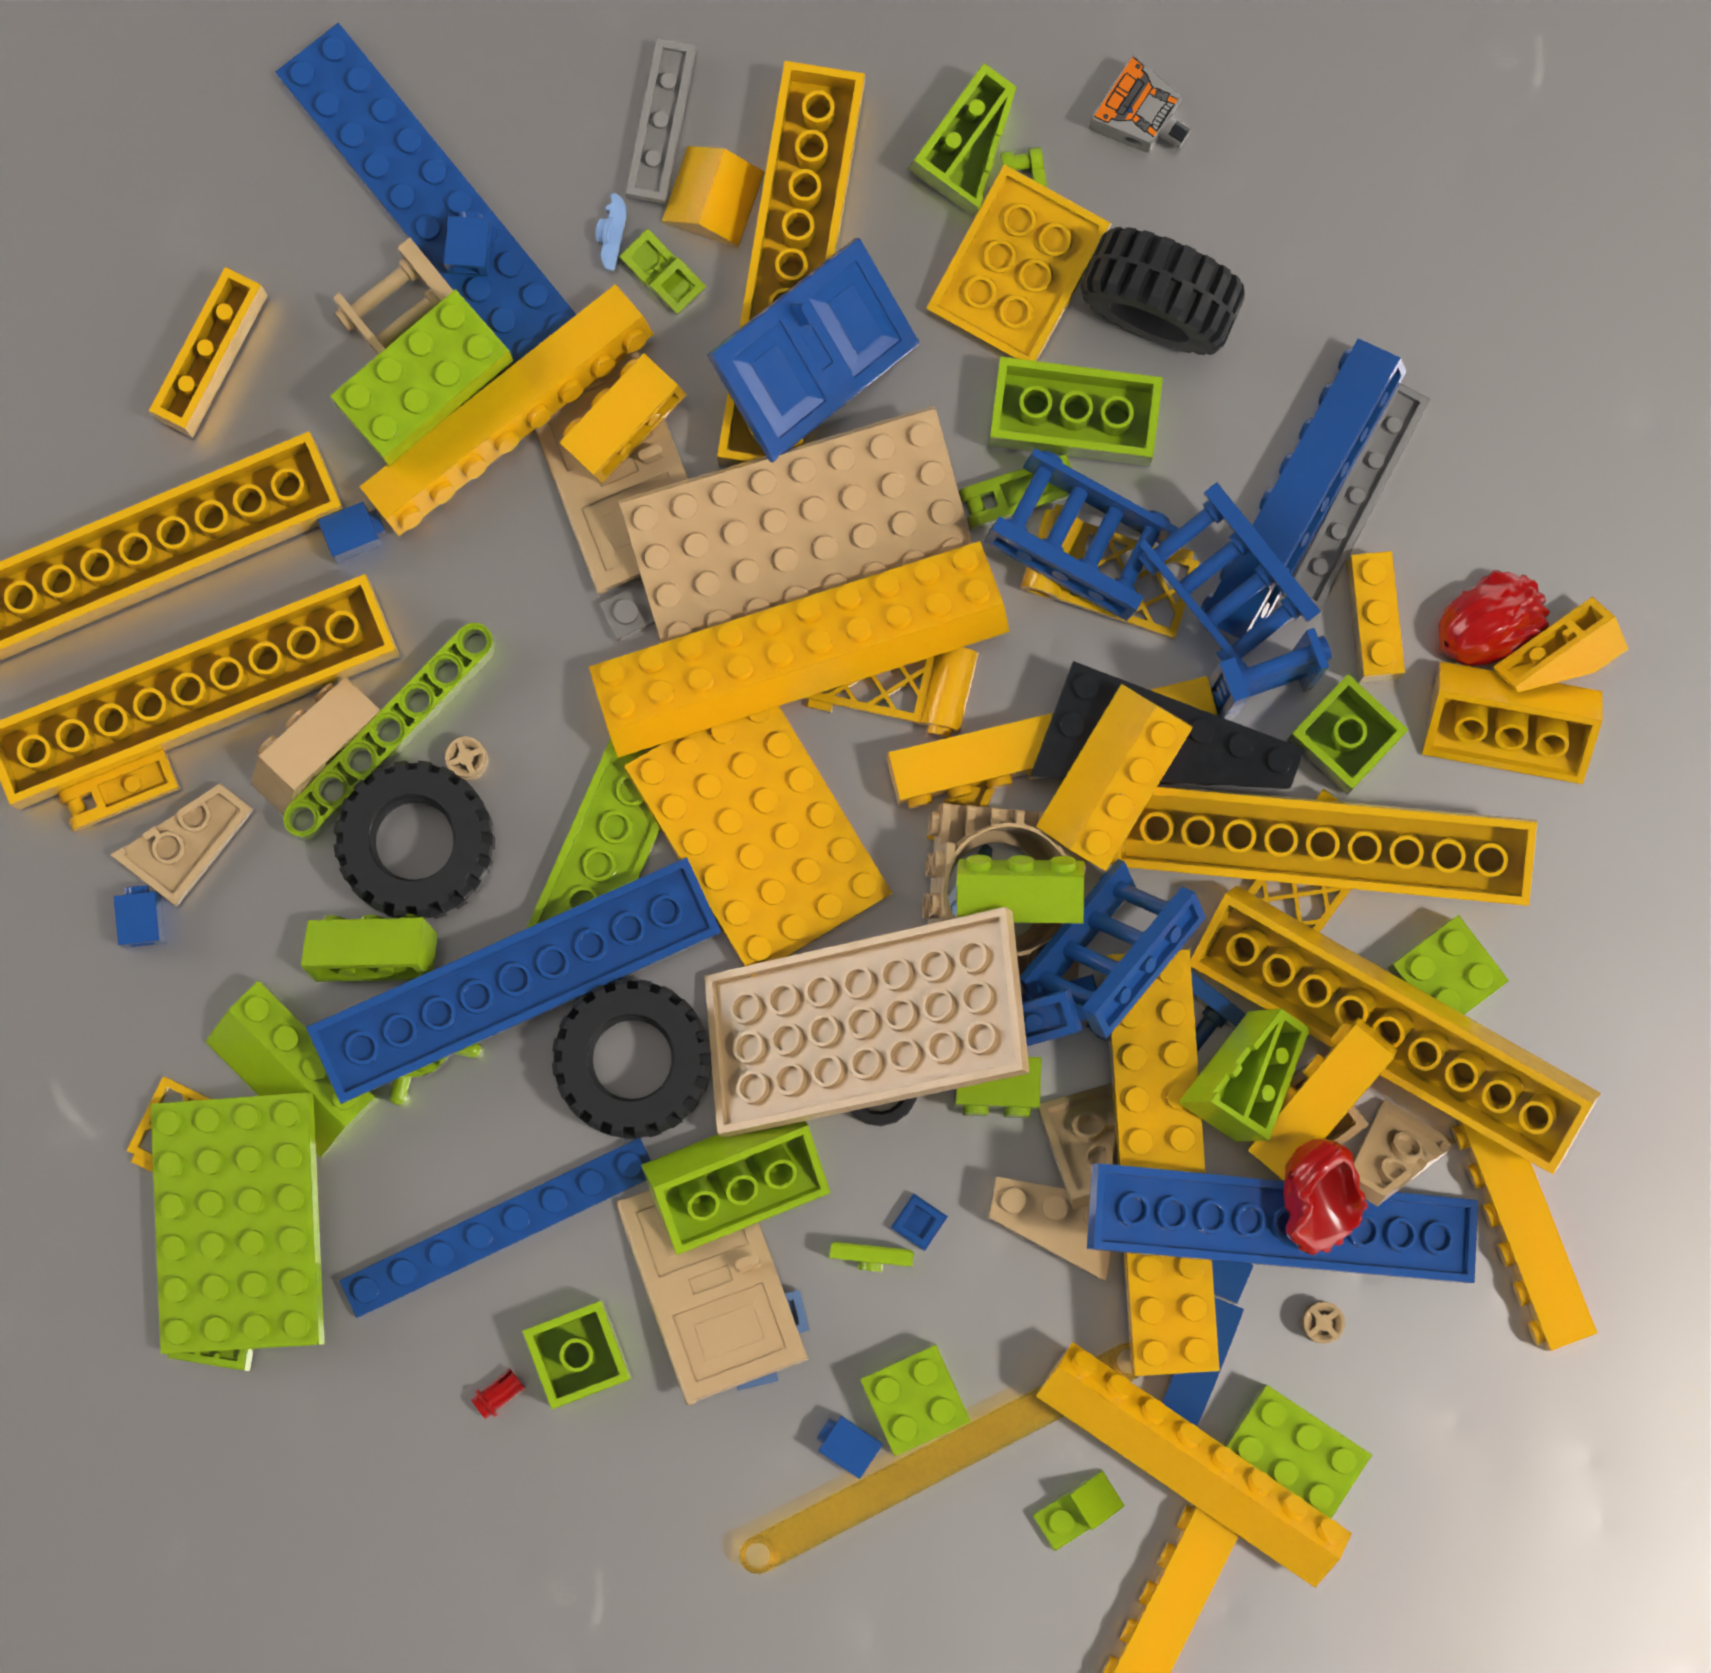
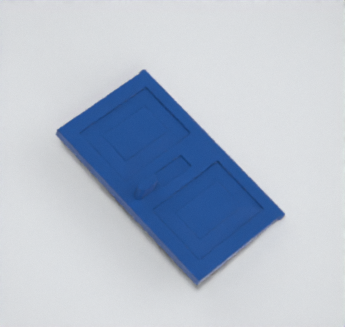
[707,238,920,463]

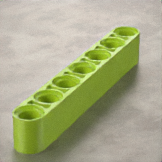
[283,622,496,841]

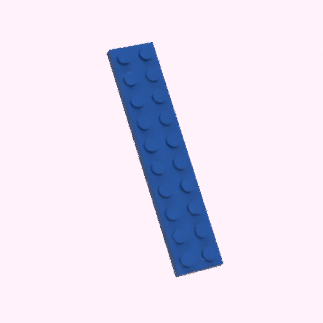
[275,22,577,365]
[306,857,721,1105]
[1087,1163,1478,1283]

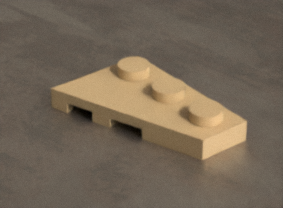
[111,783,254,906]
[1038,1083,1116,1209]
[1353,1099,1456,1207]

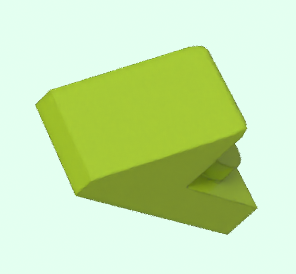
[1032,1470,1125,1551]

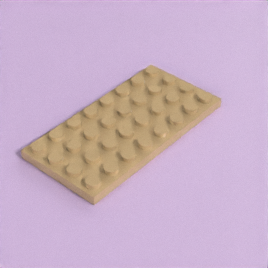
[618,406,973,643]
[704,907,1030,1137]

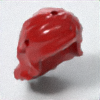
[1438,570,1550,666]
[1283,1139,1369,1255]

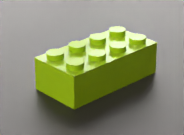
[330,289,513,466]
[989,356,1163,467]

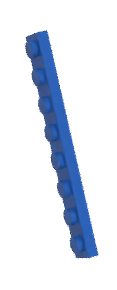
[339,1138,651,1318]

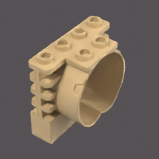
[922,803,1087,981]

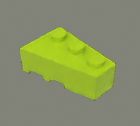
[1178,1009,1310,1142]

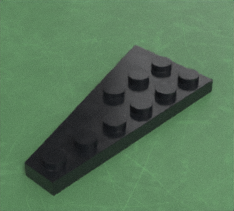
[1029,661,1305,789]

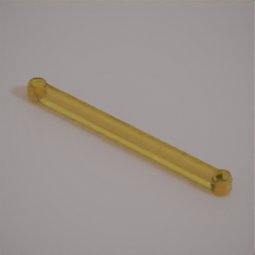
[739,1342,1139,1574]

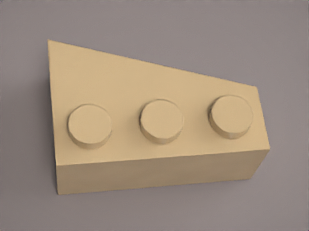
[251,677,381,816]
[988,1176,1111,1281]

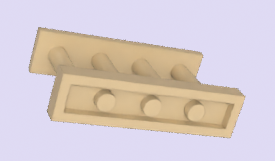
[333,237,512,376]

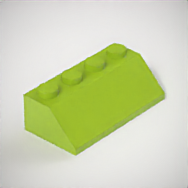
[205,980,380,1158]
[641,1121,831,1255]

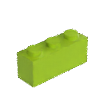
[957,855,1085,924]
[301,914,438,982]

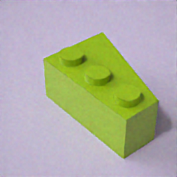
[907,63,1017,217]

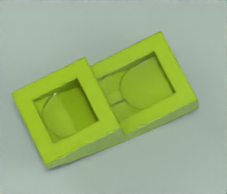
[618,229,706,315]

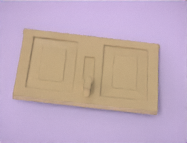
[534,352,689,594]
[615,1190,809,1405]

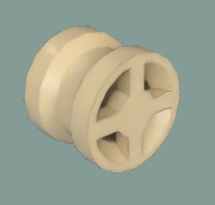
[445,736,489,781]
[1300,1302,1345,1344]

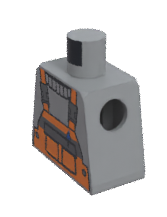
[1089,54,1192,153]

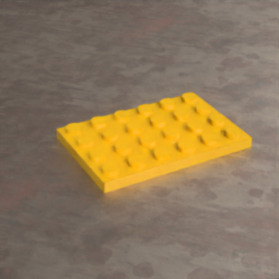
[624,706,892,977]

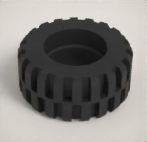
[1080,227,1245,355]
[333,760,495,919]
[552,979,712,1139]

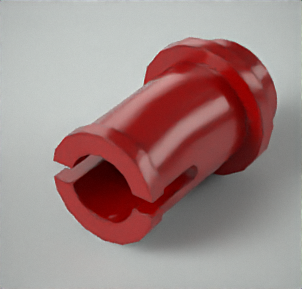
[471,1368,526,1419]

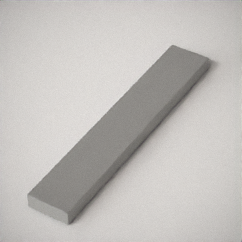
[1282,383,1430,610]

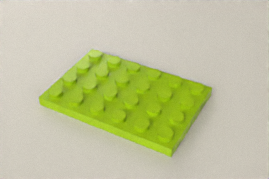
[150,1092,325,1354]

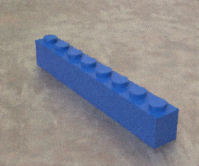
[1201,338,1406,644]

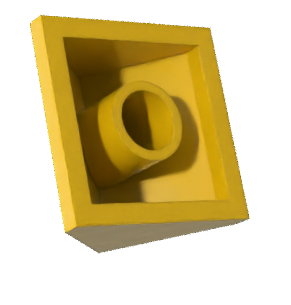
[662,146,764,248]

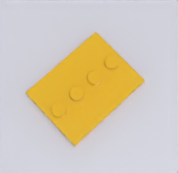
[926,164,1112,361]

